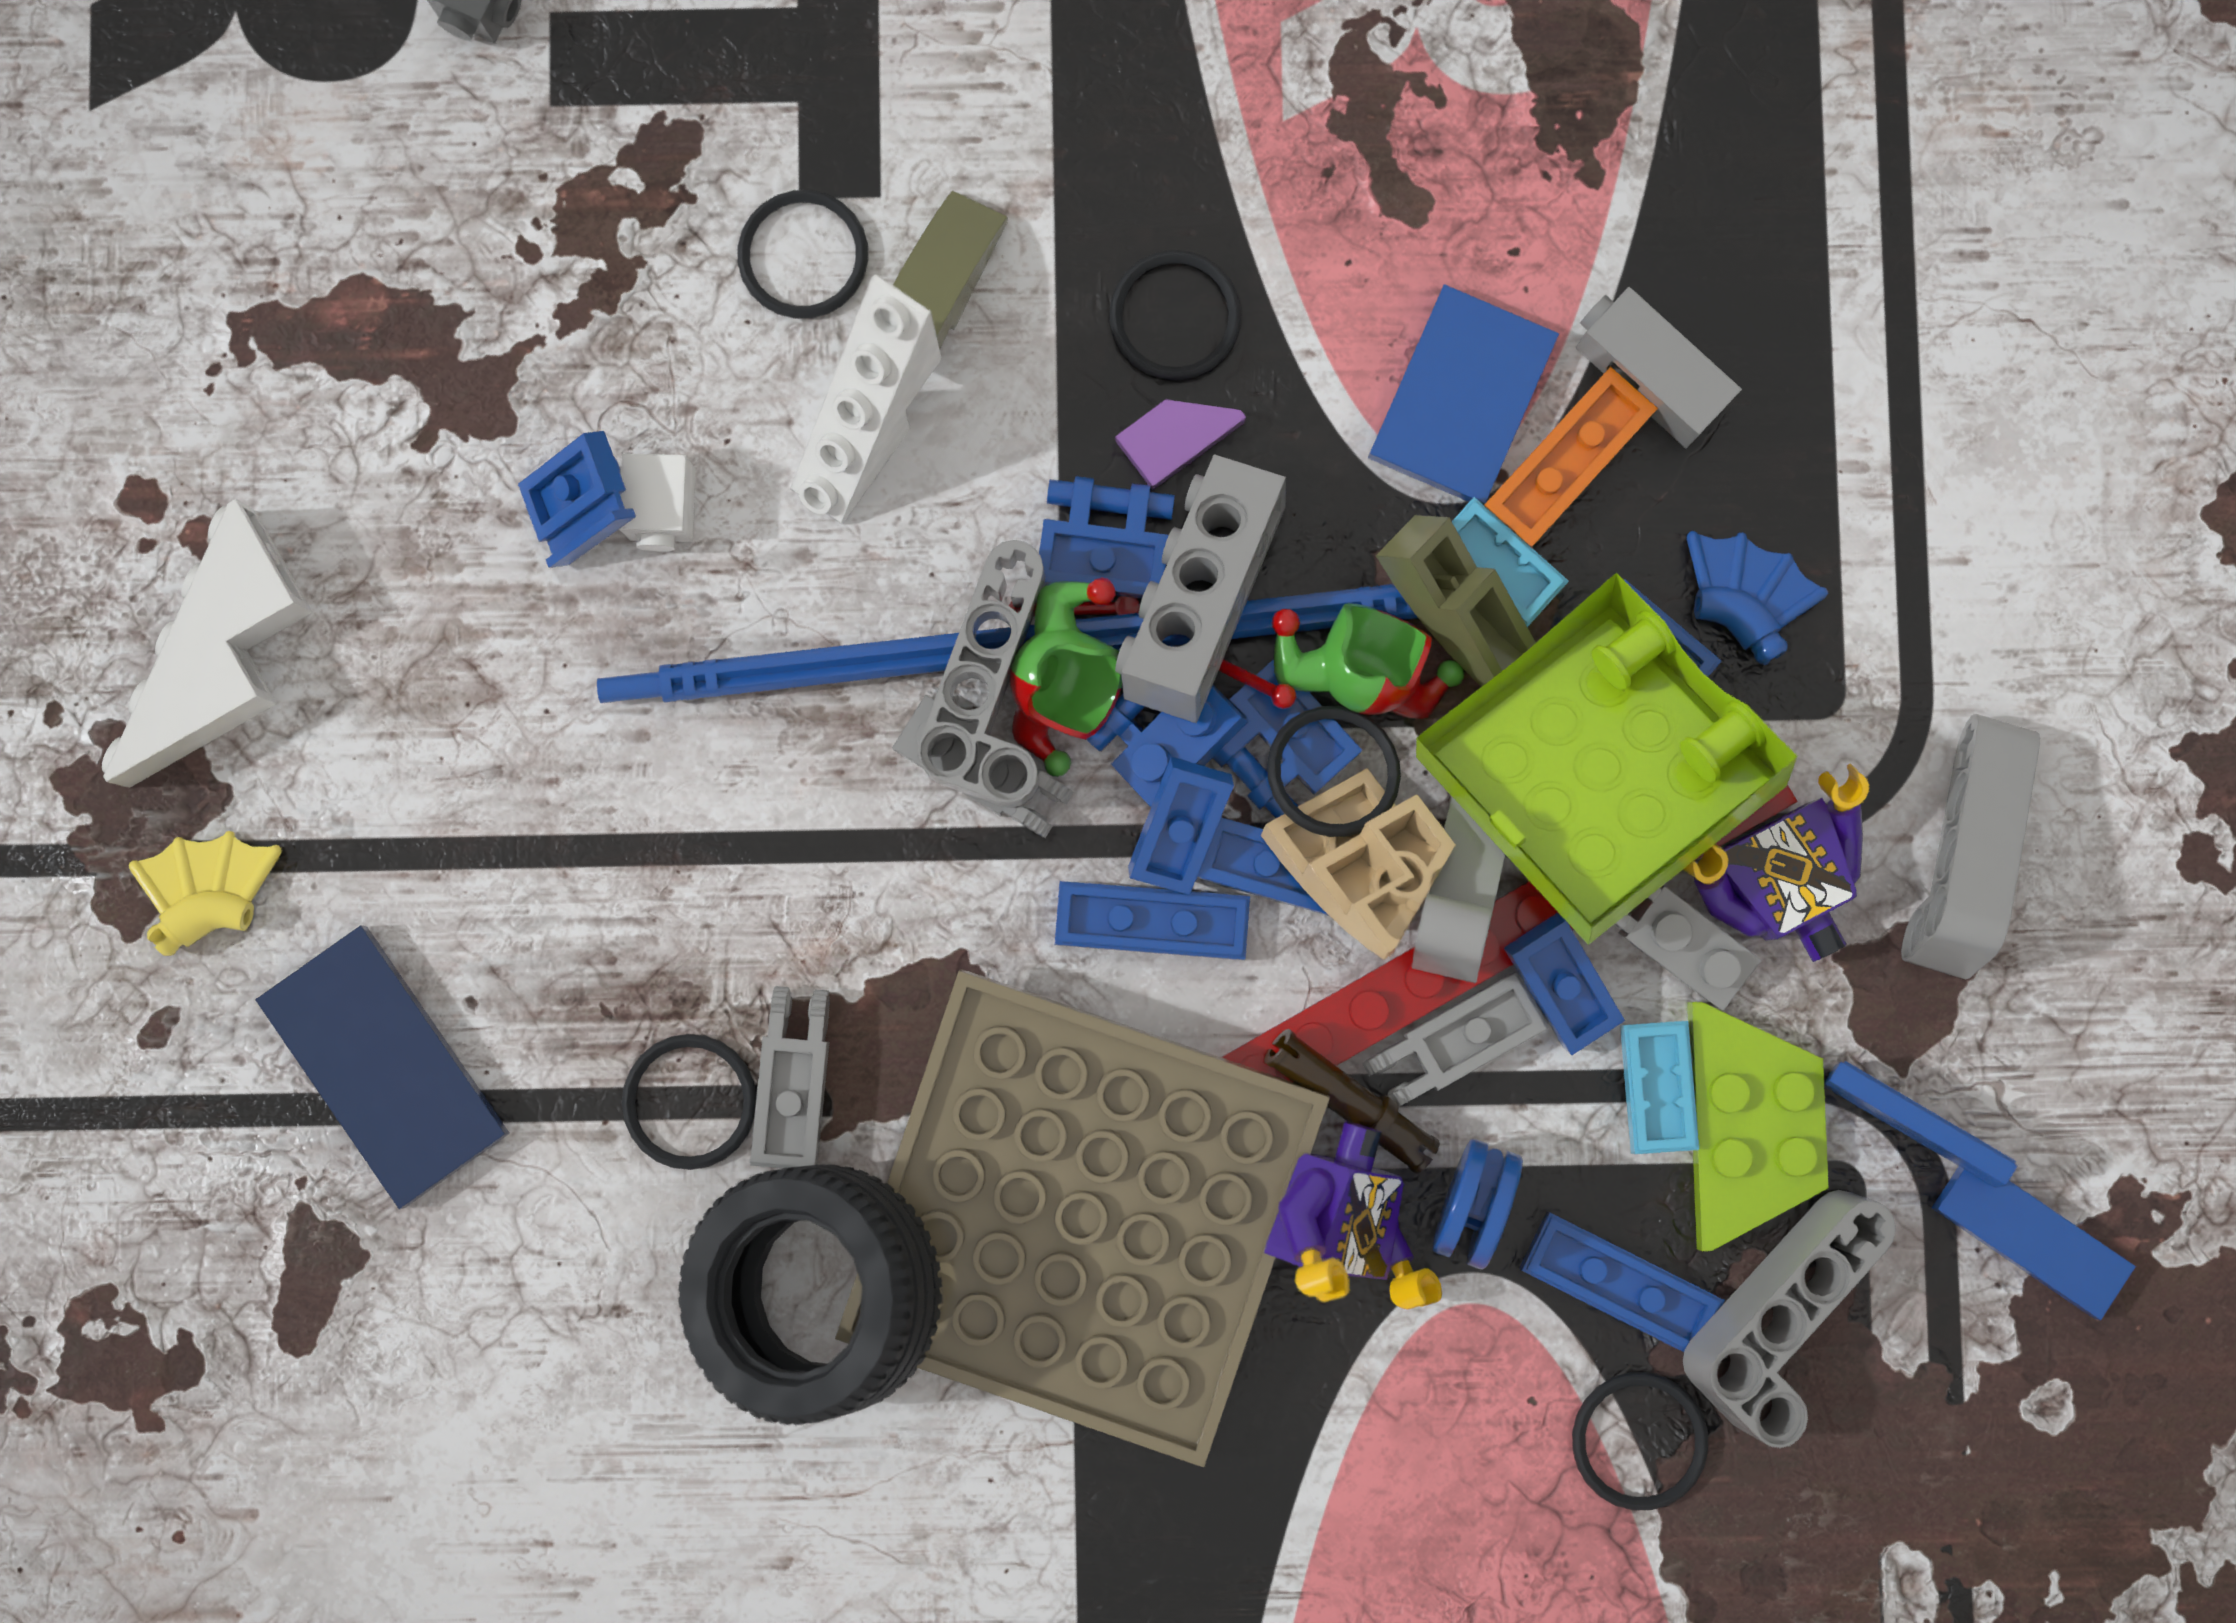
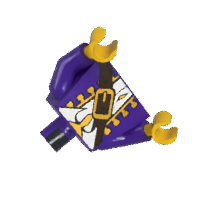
[1683,763,1869,962]
[1264,1122,1442,1309]

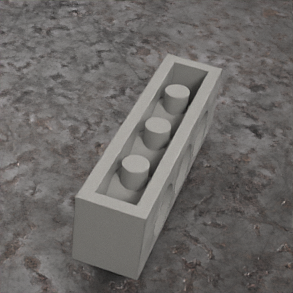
[1115,454,1286,724]

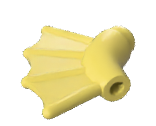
[129,831,282,956]

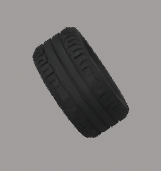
[678,1164,943,1425]

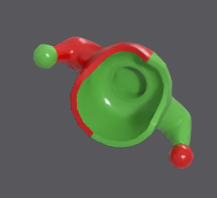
[1009,577,1122,777]
[1271,603,1464,719]

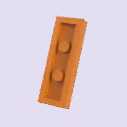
[1484,367,1658,548]

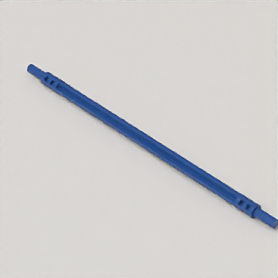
[597,584,1418,703]

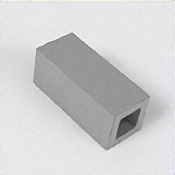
[1576,287,1742,448]

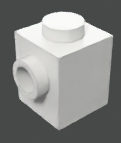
[619,453,696,552]

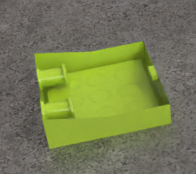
[1416,573,1798,945]

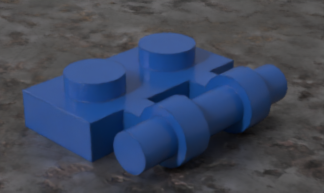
[1039,476,1175,599]
[1087,644,1248,807]
[1213,659,1363,818]

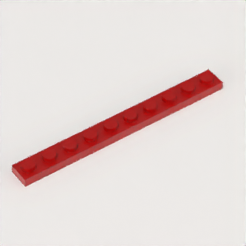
[1221,785,1798,1082]

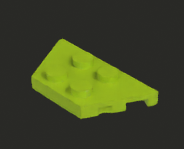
[1687,1002,1829,1251]

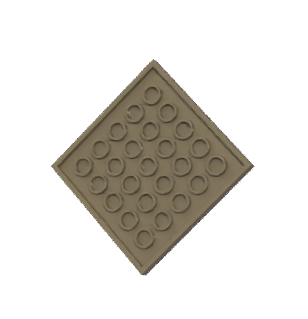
[835,969,1330,1468]

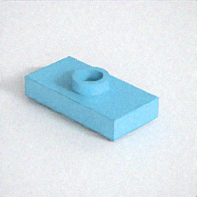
[1452,497,1569,627]
[1620,1021,1699,1154]

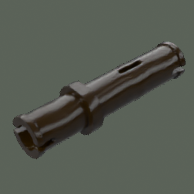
[1264,1029,1440,1174]

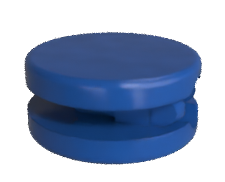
[1432,1139,1523,1269]

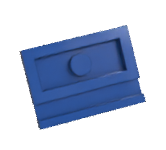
[518,431,636,568]

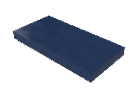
[255,925,510,1209]

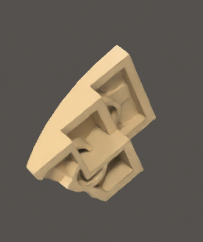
[1261,768,1456,960]

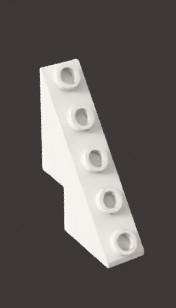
[790,274,942,524]
[102,499,313,788]

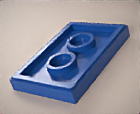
[1368,284,1559,505]

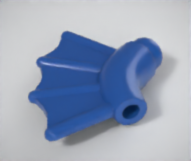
[1687,531,1828,665]

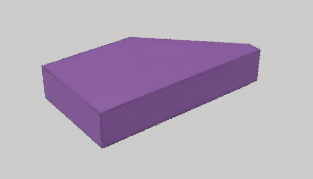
[1115,400,1246,490]

